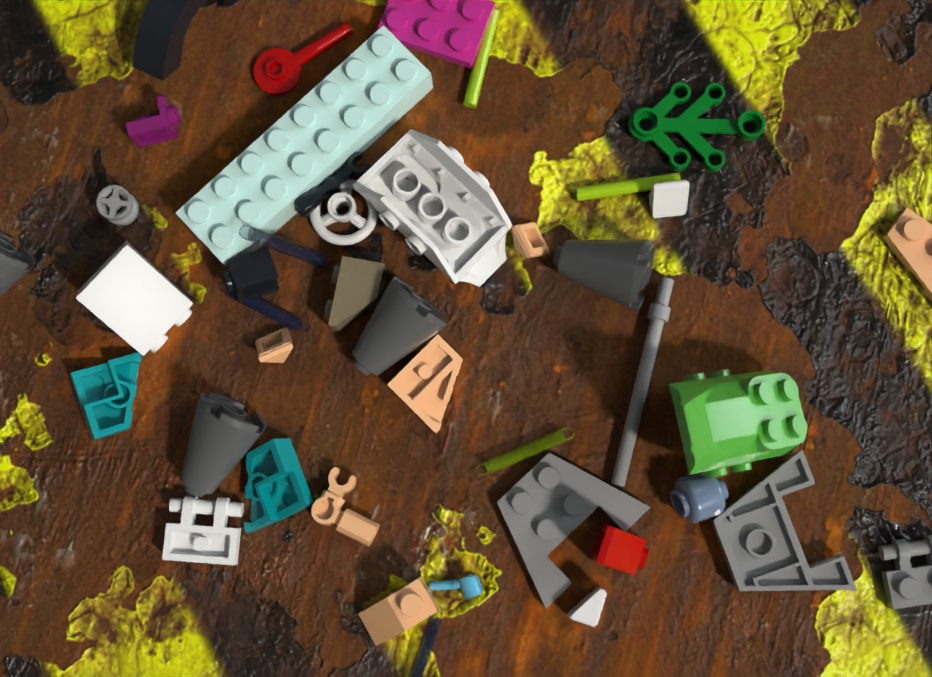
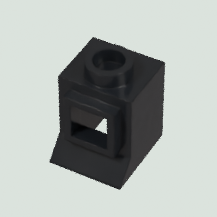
[222,241,279,303]

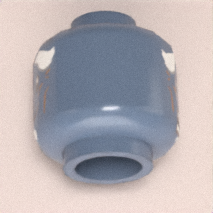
[670,472,728,523]

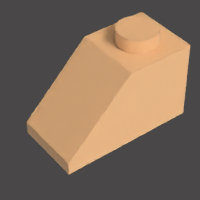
[358,576,439,646]

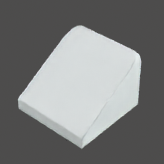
[648,180,689,218]
[567,586,607,627]

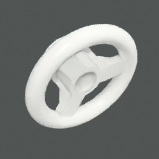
[310,179,379,246]

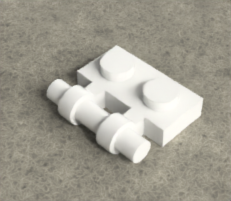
[162,495,244,565]

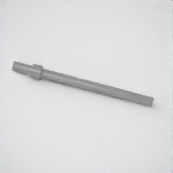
[610,277,674,487]

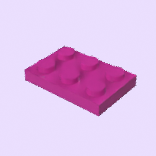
[376,0,496,69]

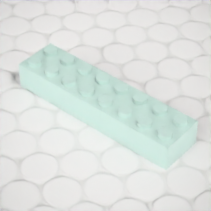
[176,25,433,268]

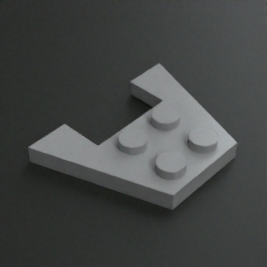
[710,450,857,591]
[497,452,651,608]

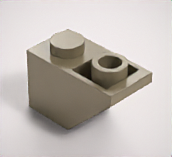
[324,256,387,332]

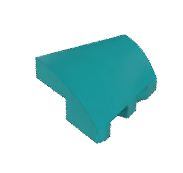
[70,352,142,442]
[244,438,314,533]

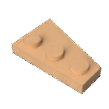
[883,207,932,301]

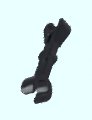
[294,152,371,217]

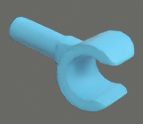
[429,574,483,599]

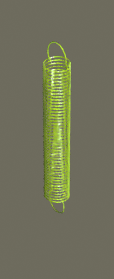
[476,428,574,475]

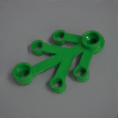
[628,82,766,172]

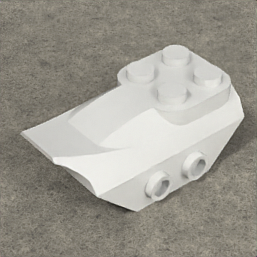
[352,129,513,287]

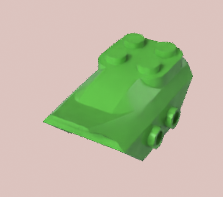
[669,369,808,479]

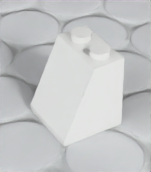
[76,241,193,356]

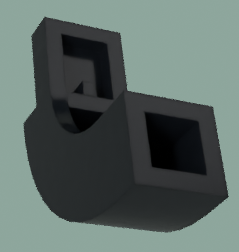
[133,0,209,81]

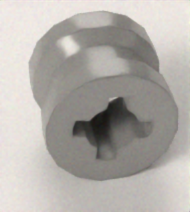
[96,185,139,226]

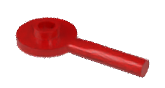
[254,22,353,96]

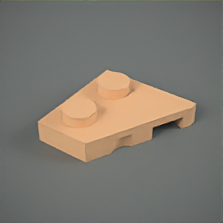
[387,334,463,433]

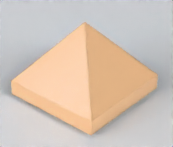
[512,222,550,259]
[255,327,293,363]

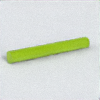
[463,9,500,109]
[575,172,681,202]

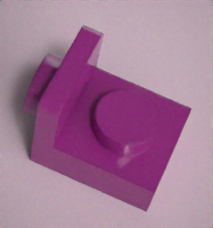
[126,95,181,147]

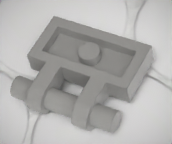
[878,535,932,609]

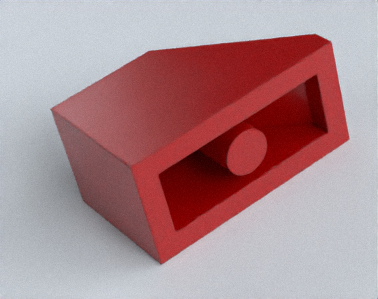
[589,524,649,575]

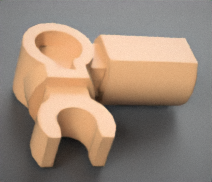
[311,467,380,547]

